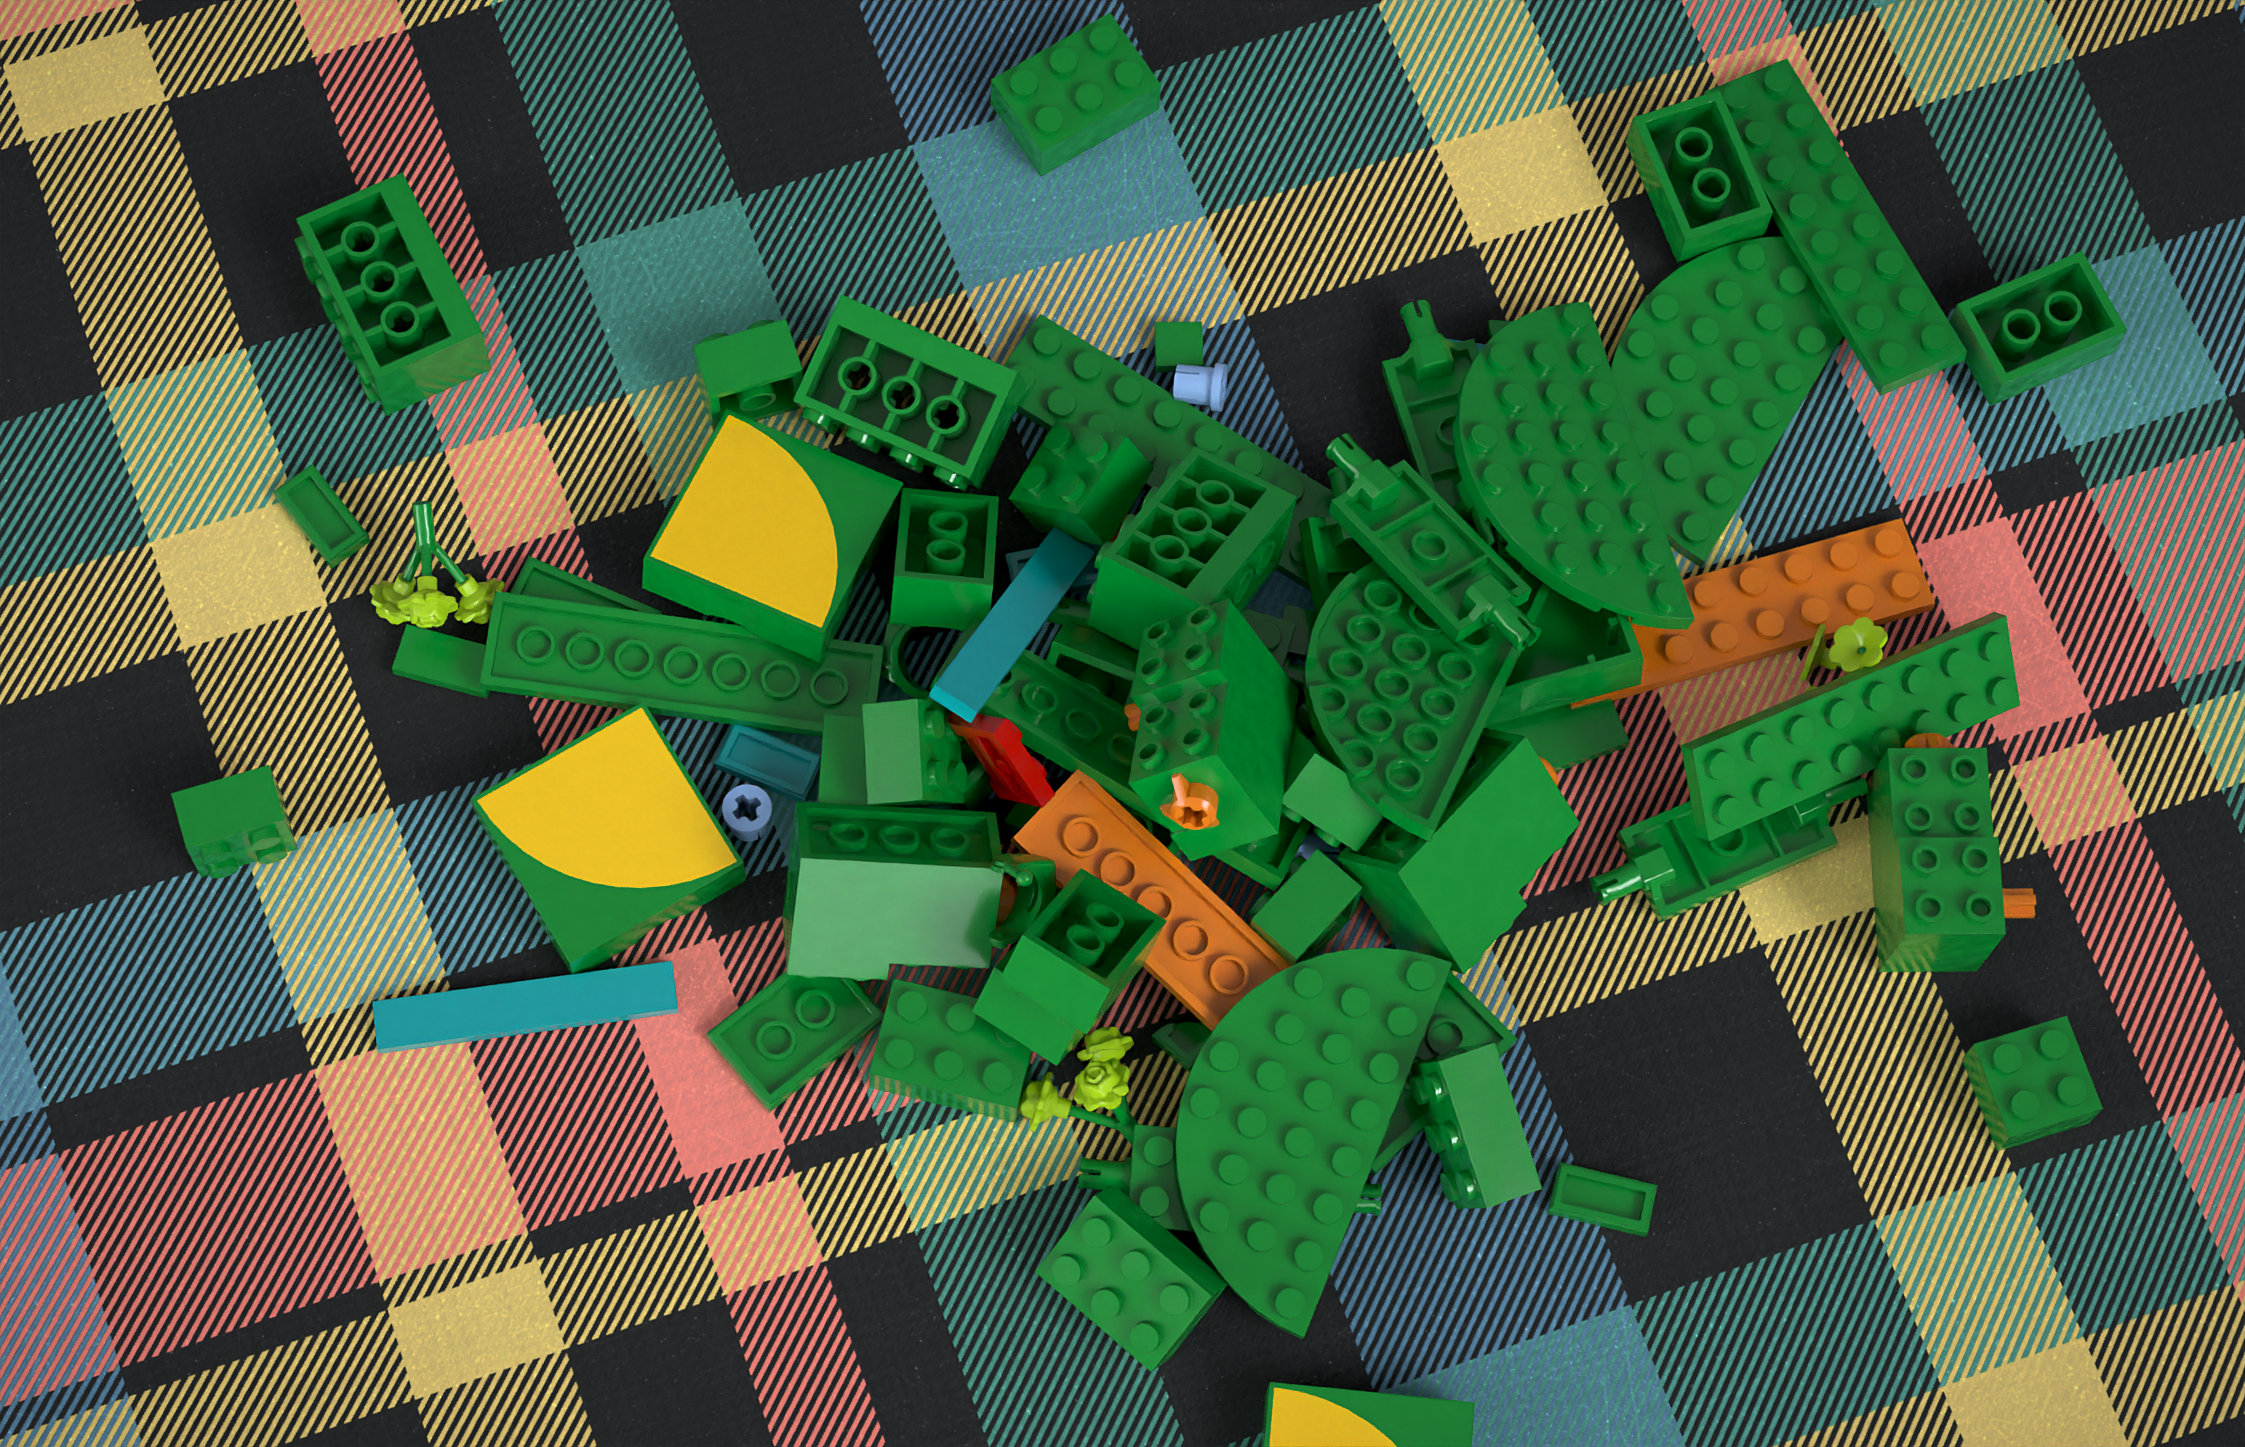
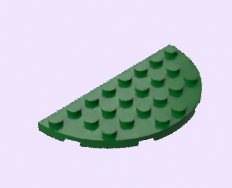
[1611,237,1844,568]
[1453,302,1695,629]
[1303,531,1552,842]
[1175,948,1452,1339]

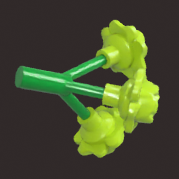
[369,501,505,628]
[1019,1027,1140,1145]

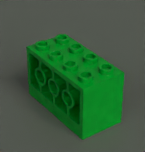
[294,172,491,416]
[793,294,1027,493]
[1087,446,1297,651]

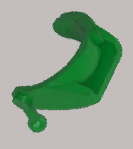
[880,616,931,700]
[989,853,1056,949]

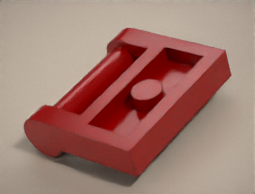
[947,712,1056,808]

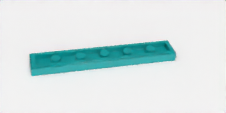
[929,526,1095,723]
[372,961,679,1054]

